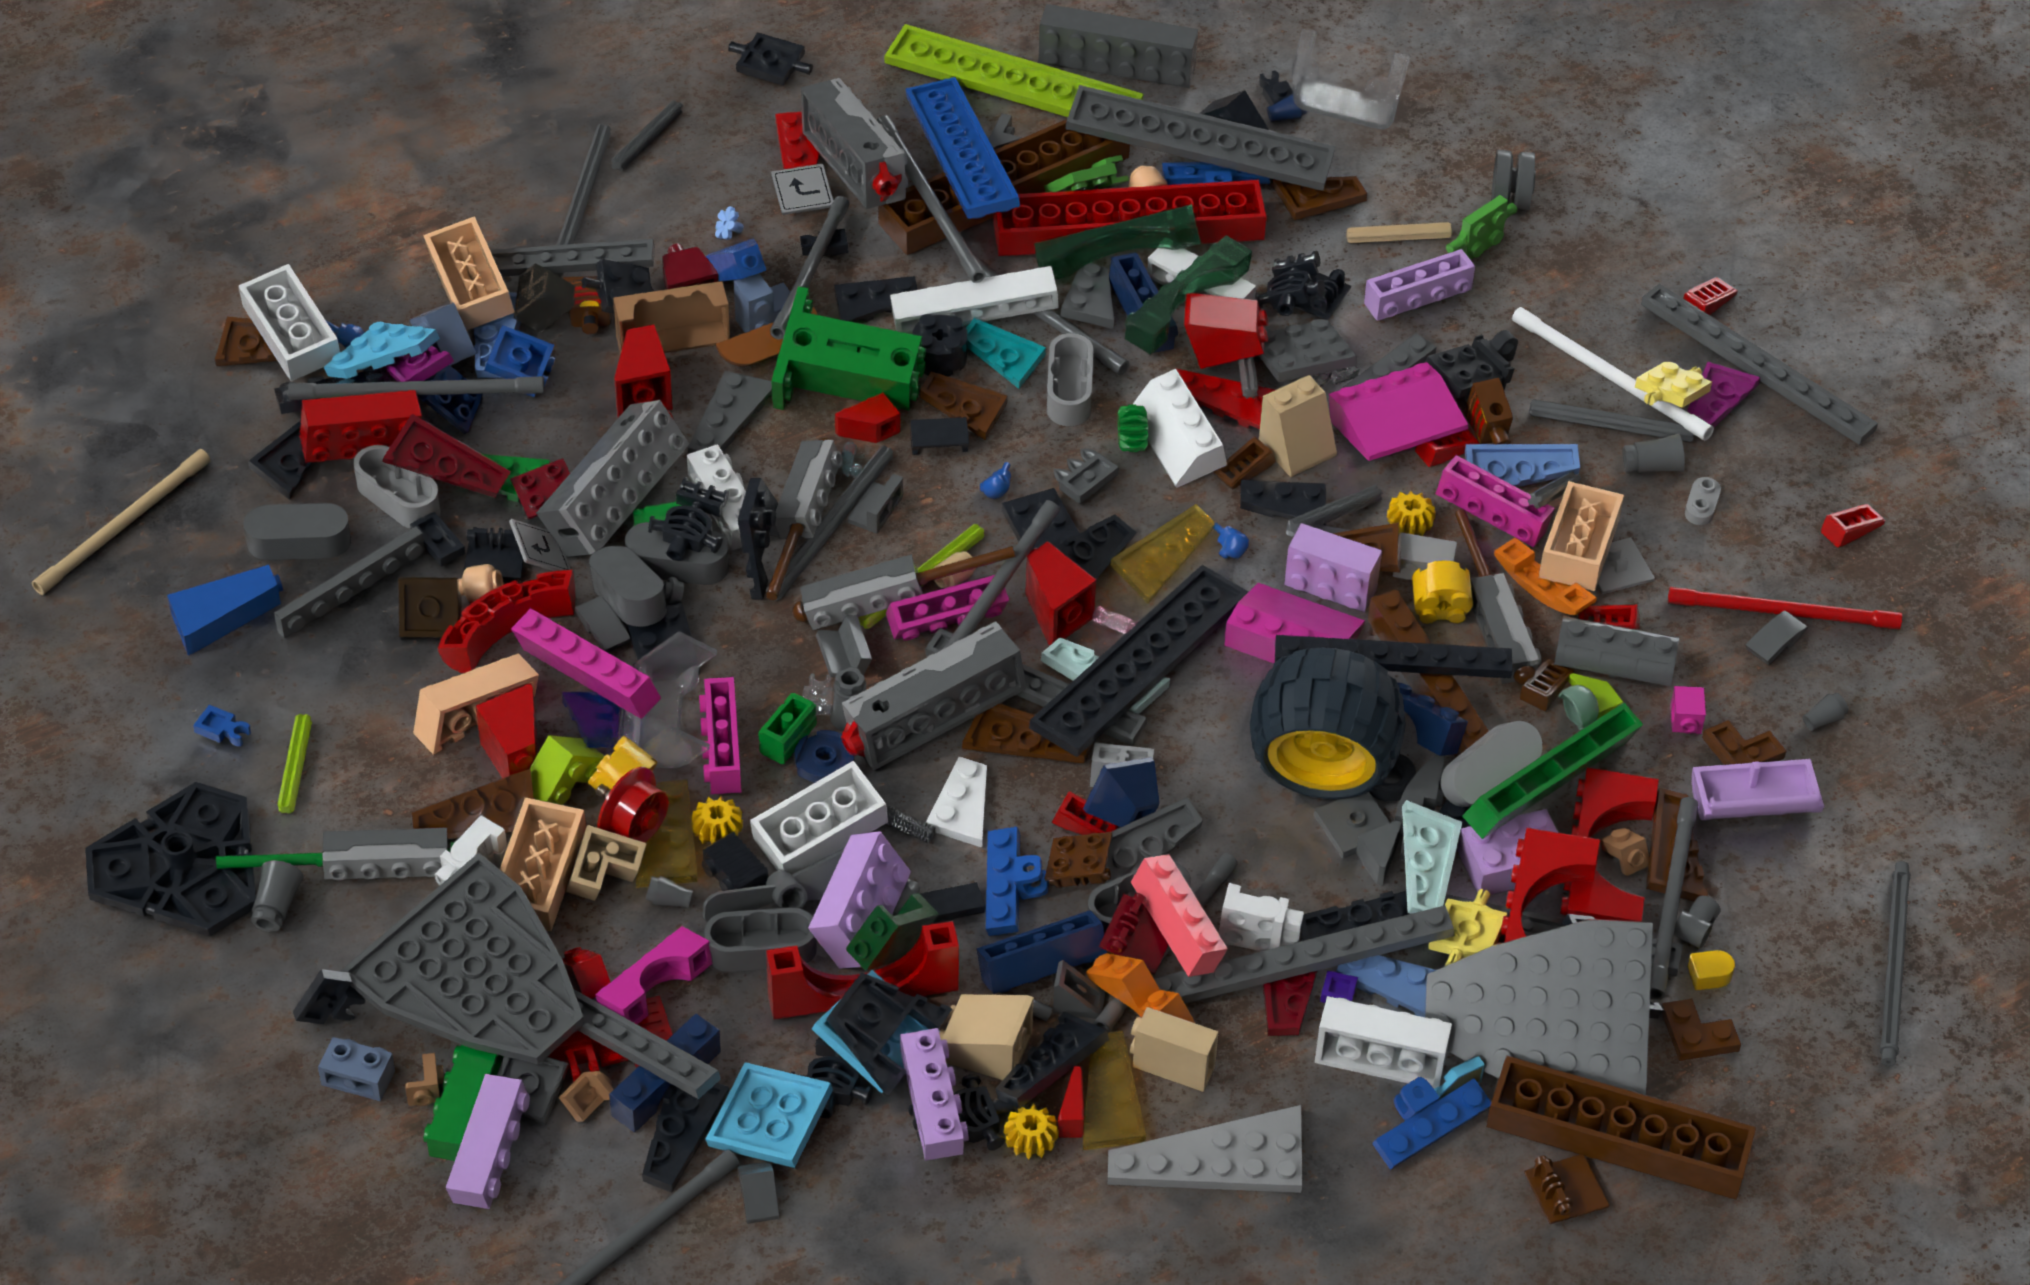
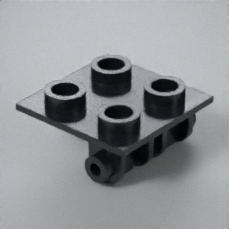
[1294,269,1351,320]
[463,527,524,580]

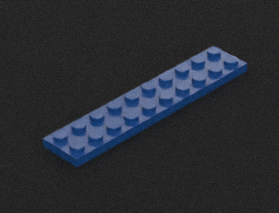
[905,77,1020,219]

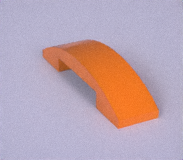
[1494,538,1597,615]

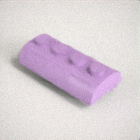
[1692,759,1824,820]

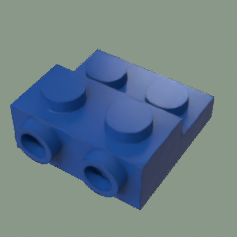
[484,325,556,397]

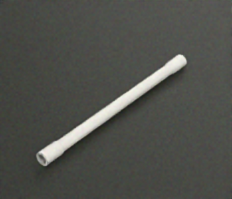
[1512,307,1714,441]

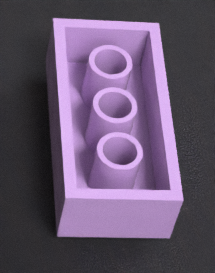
[808,831,911,969]

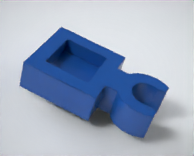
[193,705,251,746]

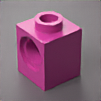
[1670,686,1706,734]

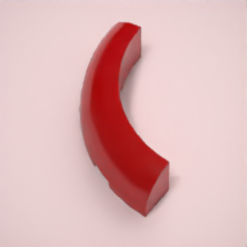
[438,570,576,673]

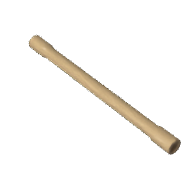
[31,449,211,595]

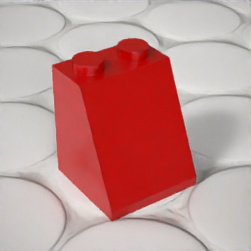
[1184,293,1269,369]
[614,324,673,418]
[1025,541,1096,646]
[476,683,538,778]

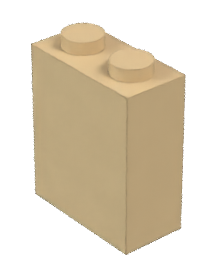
[1130,1007,1218,1092]

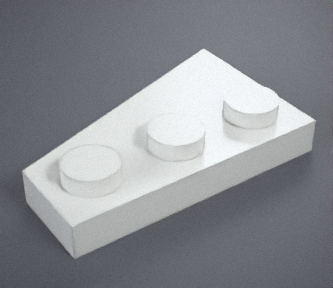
[926,757,987,847]

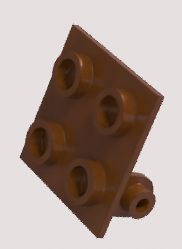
[1044,832,1113,888]
[1524,1154,1610,1224]

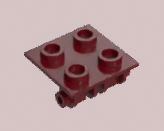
[510,458,570,520]
[1099,893,1169,975]

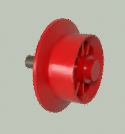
[596,767,669,843]

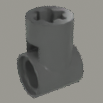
[1674,896,1721,949]

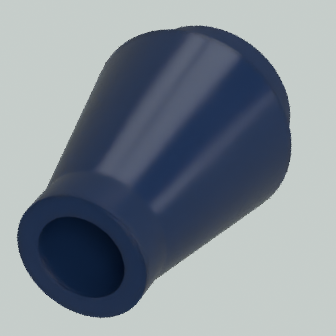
[1266,93,1307,122]

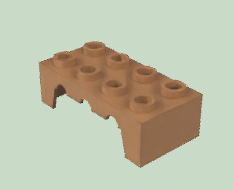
[613,281,730,354]

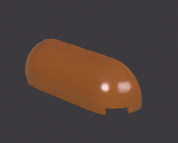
[715,307,818,367]

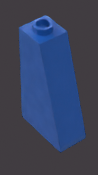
[705,238,766,281]
[167,565,283,655]

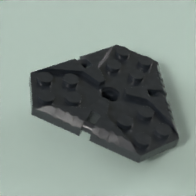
[85,782,256,936]

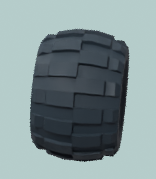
[1250,647,1406,799]

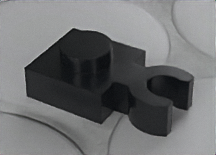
[1259,70,1296,106]
[800,228,849,256]

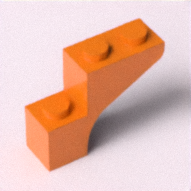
[1085,953,1196,1023]

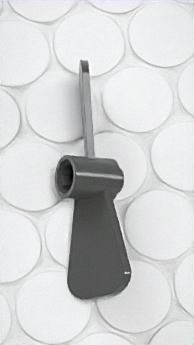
[703,848,845,922]

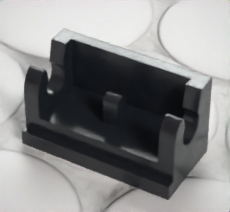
[910,417,969,455]

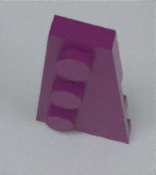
[1686,362,1760,427]

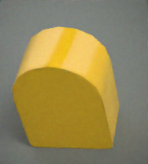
[1687,950,1735,990]

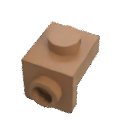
[1600,828,1649,876]
[405,1053,444,1106]
[559,1071,614,1122]

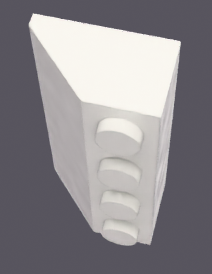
[1133,369,1227,488]

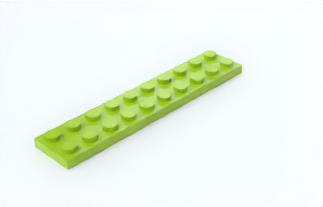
[884,24,1144,117]

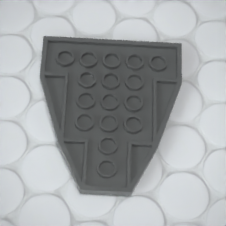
[340,853,585,1064]
[1425,919,1653,1095]

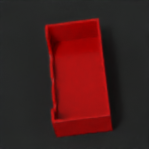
[300,390,422,463]

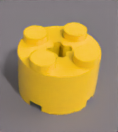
[1412,560,1473,624]
[588,736,658,790]

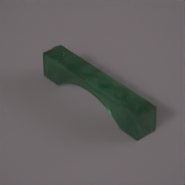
[1034,204,1201,280]
[1124,236,1252,355]

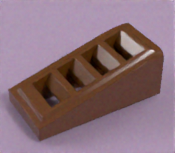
[1213,436,1276,490]
[1520,658,1574,712]

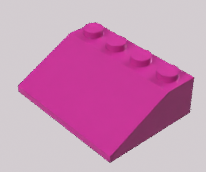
[1329,363,1468,461]
[1224,583,1365,663]

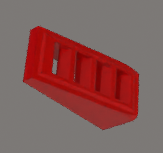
[1683,277,1738,315]
[1415,429,1480,467]
[1821,504,1886,547]
[1578,605,1640,629]
[1051,791,1118,835]
[1058,1066,1084,1138]

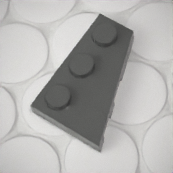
[1060,262,1114,329]

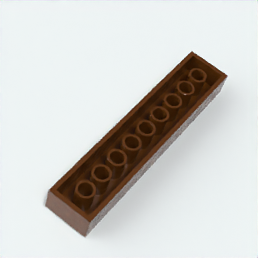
[878,119,1130,255]

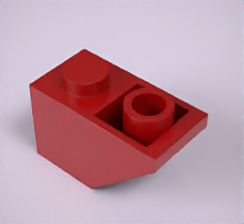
[835,393,900,443]
[562,947,611,999]

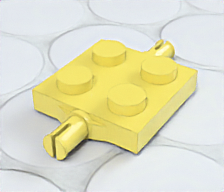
[1635,362,1712,408]
[1428,889,1507,966]

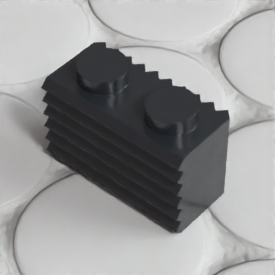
[702,832,769,891]

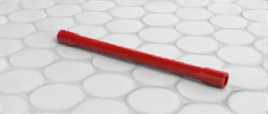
[1668,587,1902,630]

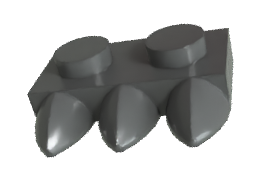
[1054,448,1119,504]

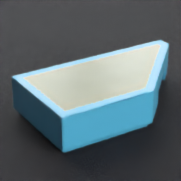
[1434,1056,1485,1100]

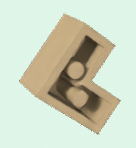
[566,825,646,901]

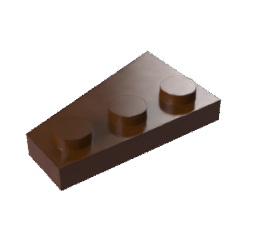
[1273,176,1368,221]
[920,371,1008,441]
[1332,522,1401,573]

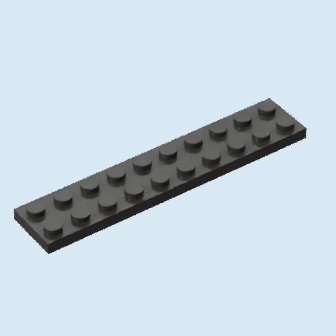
[1066,85,1336,191]

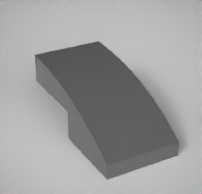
[575,596,631,652]
[1746,610,1808,666]

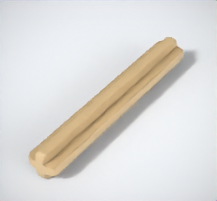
[1346,222,1452,243]

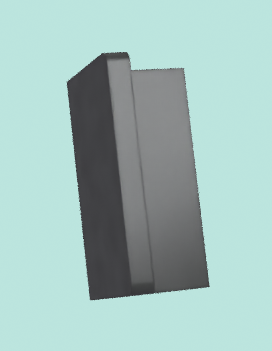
[848,474,903,534]
[816,615,872,677]

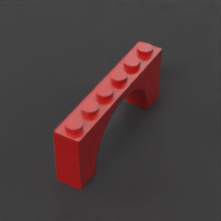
[1560,767,1659,922]
[1498,828,1600,944]
[766,921,959,1020]

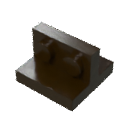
[398,577,462,637]

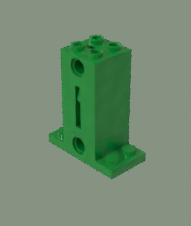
[771,286,926,411]

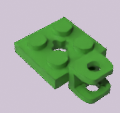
[1044,155,1129,192]

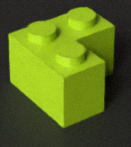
[530,735,604,805]

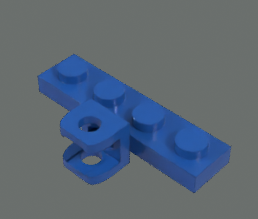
[1162,162,1270,185]
[986,827,1049,936]
[1372,1077,1491,1170]

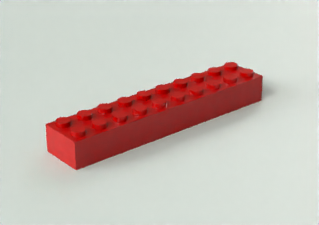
[993,180,1266,256]

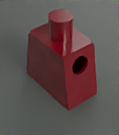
[662,243,718,290]

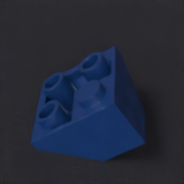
[417,365,483,434]
[1083,757,1160,827]

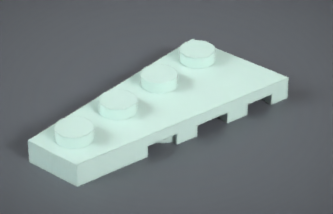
[1041,638,1170,714]
[1402,800,1462,914]

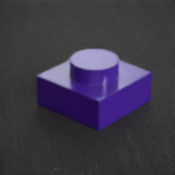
[1320,970,1358,1003]

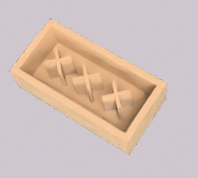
[423,216,515,331]
[1539,481,1624,591]
[500,798,586,931]

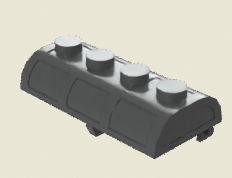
[1554,615,1679,686]

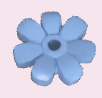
[715,206,744,240]

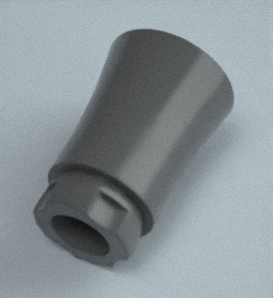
[1622,433,1685,473]
[830,667,866,731]
[251,860,304,932]

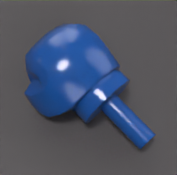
[326,320,365,349]
[980,462,1011,499]
[1212,522,1249,559]

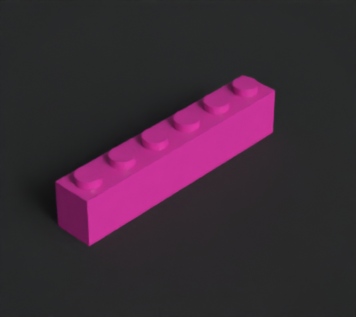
[511,608,661,719]

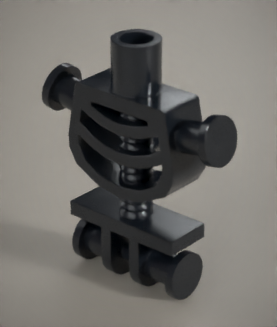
[1255,251,1325,316]
[648,477,729,561]
[791,1036,873,1118]
[908,1074,1015,1151]

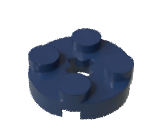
[795,730,855,783]

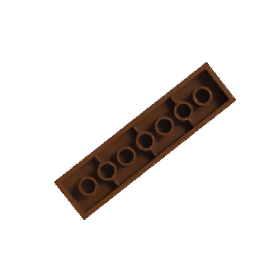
[1486,1055,1756,1200]

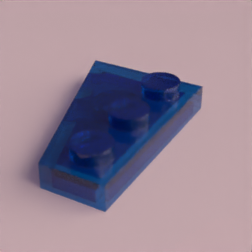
[562,691,621,748]

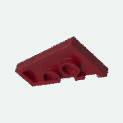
[1263,970,1318,1036]

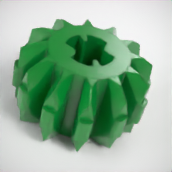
[1117,404,1148,452]

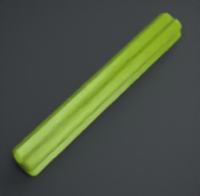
[277,714,312,814]

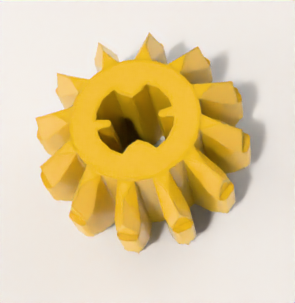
[1387,490,1436,536]
[692,796,743,844]
[1004,1103,1059,1160]

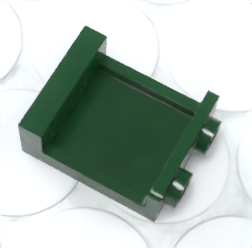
[846,893,939,971]

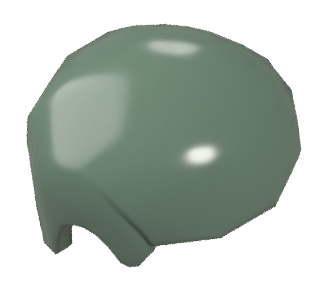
[1559,685,1599,730]

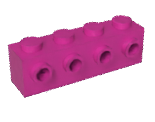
[1435,455,1555,547]
[886,575,1009,641]
[699,677,741,794]

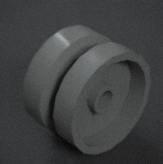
[1491,150,1536,210]

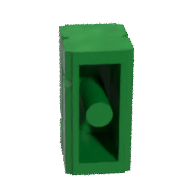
[758,693,817,764]

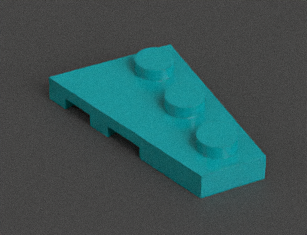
[966,318,1046,389]

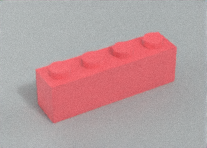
[1131,854,1228,977]

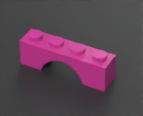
[596,926,712,1024]

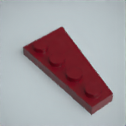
[382,414,511,498]

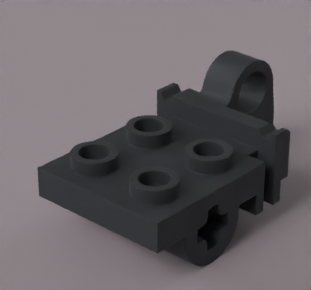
[1425,330,1518,402]

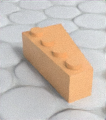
[413,653,539,755]

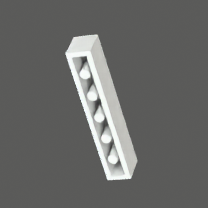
[890,266,1059,334]

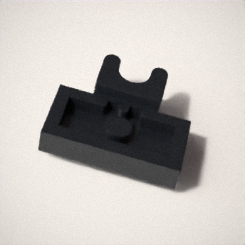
[293,969,366,1024]

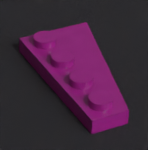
[383,346,454,382]

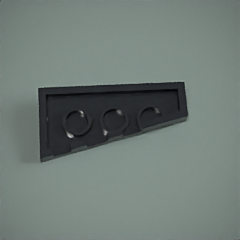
[1300,891,1409,941]
[995,1012,1109,1109]
[642,1083,730,1193]

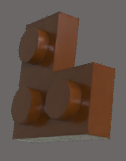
[1702,720,1787,765]
[1661,998,1741,1061]

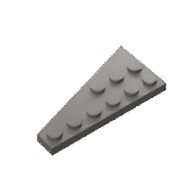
[1107,1105,1302,1193]

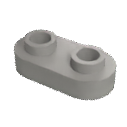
[1685,477,1721,525]

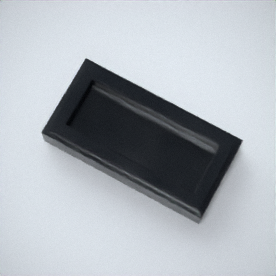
[920,882,985,923]

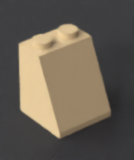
[1259,375,1337,477]
[939,994,1034,1080]

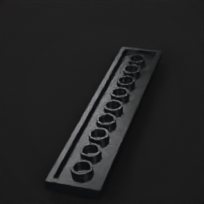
[1029,565,1249,757]

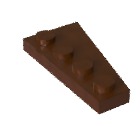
[215,316,336,366]
[962,704,1095,763]
[412,768,534,839]
[1646,788,1708,902]

